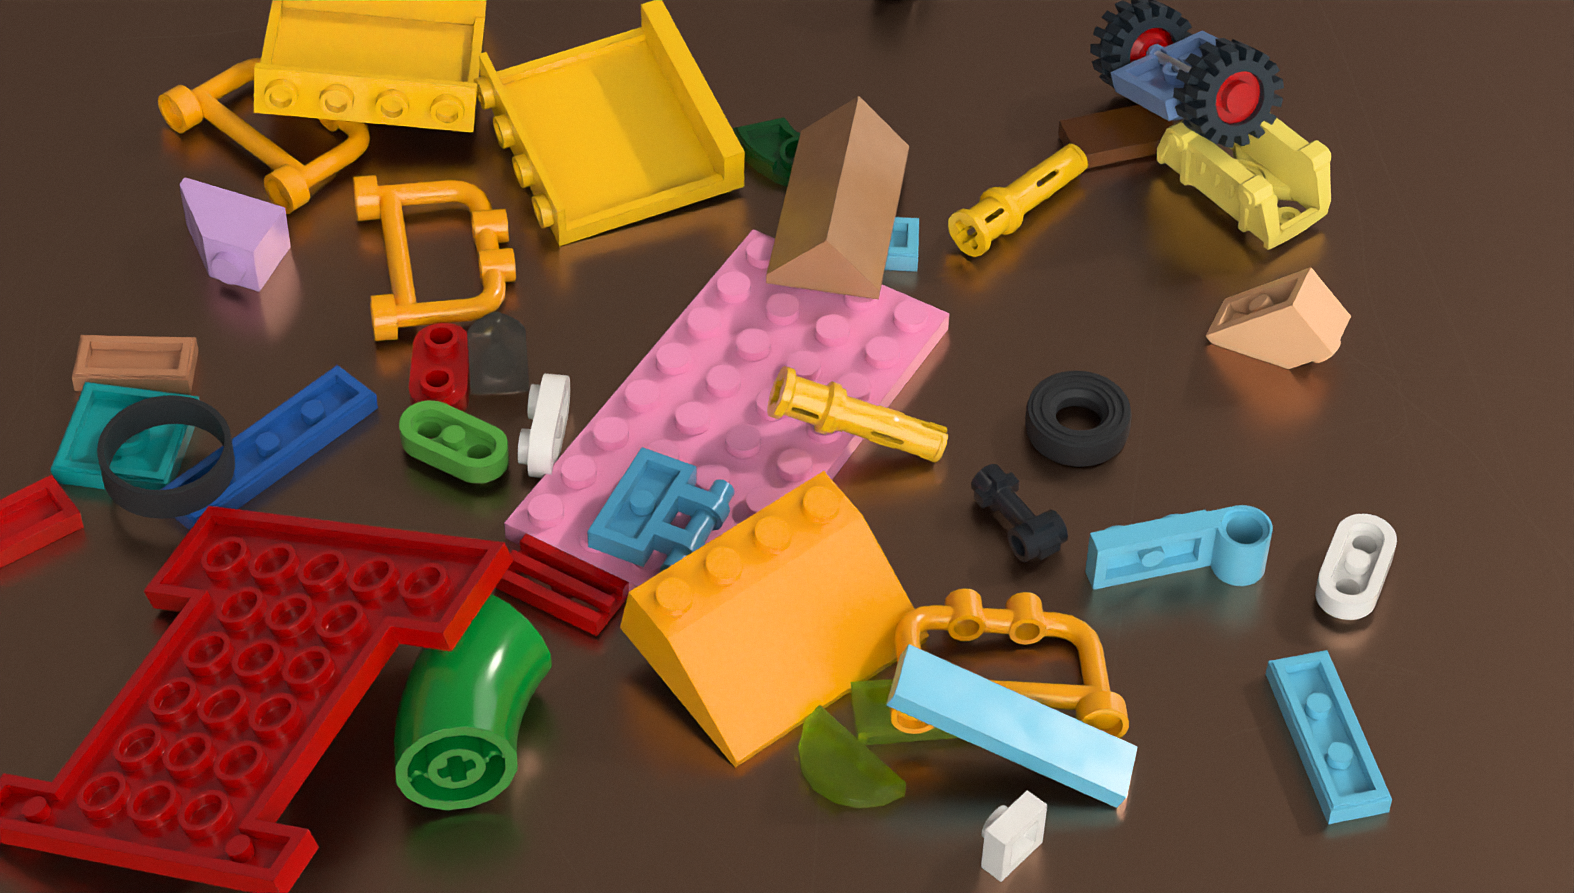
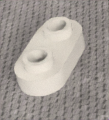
[518,373,570,478]
[1315,514,1397,620]

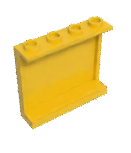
[254,0,487,133]
[474,0,745,247]

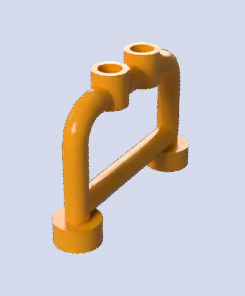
[158,57,370,214]
[353,175,516,341]
[889,589,1129,739]

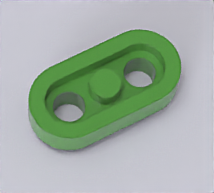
[399,400,509,483]

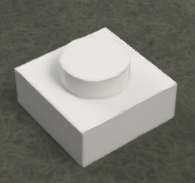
[981,790,1047,882]

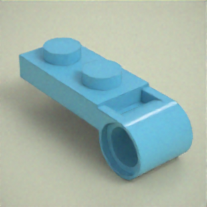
[1085,505,1273,590]

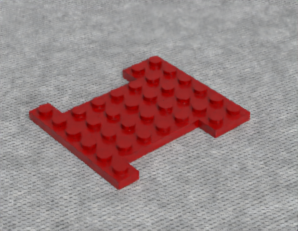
[0,506,513,893]

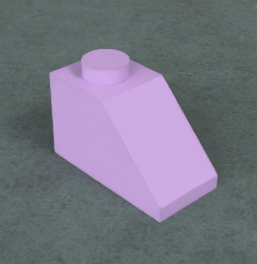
[179,177,291,292]

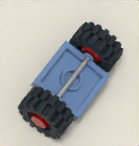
[1090,0,1284,148]

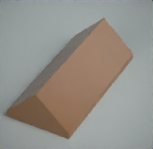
[766,96,909,300]

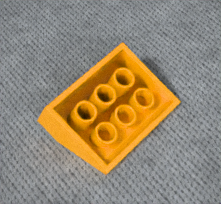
[620,471,929,768]

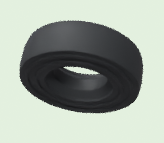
[1025,371,1132,467]

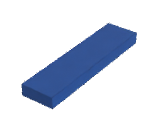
[160,365,378,530]

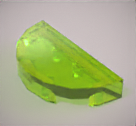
[798,705,906,808]

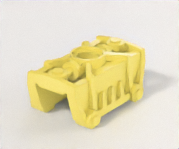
[1157,112,1331,250]

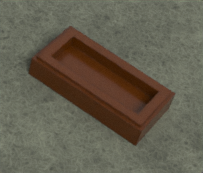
[1058,105,1174,168]

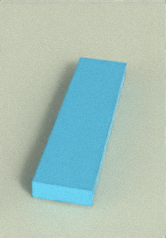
[886,644,1138,808]

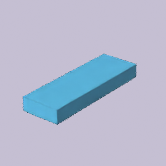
[1266,650,1392,824]

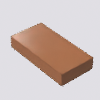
[72,335,199,394]

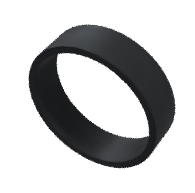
[97,395,235,519]

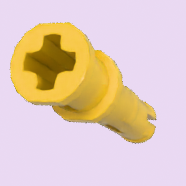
[948,144,1088,257]
[767,366,948,463]

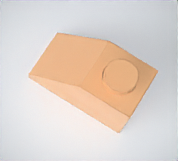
[1206,267,1351,369]

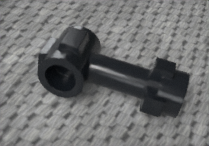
[971,464,1068,562]

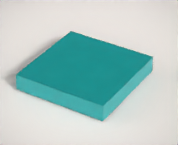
[50,382,199,490]

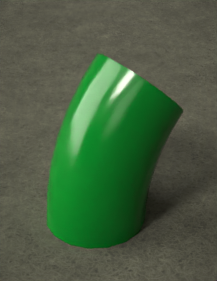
[394,594,552,810]

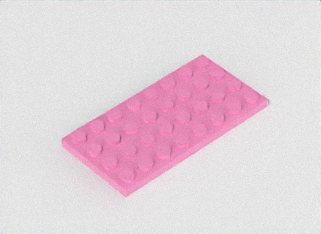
[504,229,949,592]

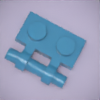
[587,447,735,572]

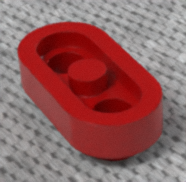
[409,323,472,412]

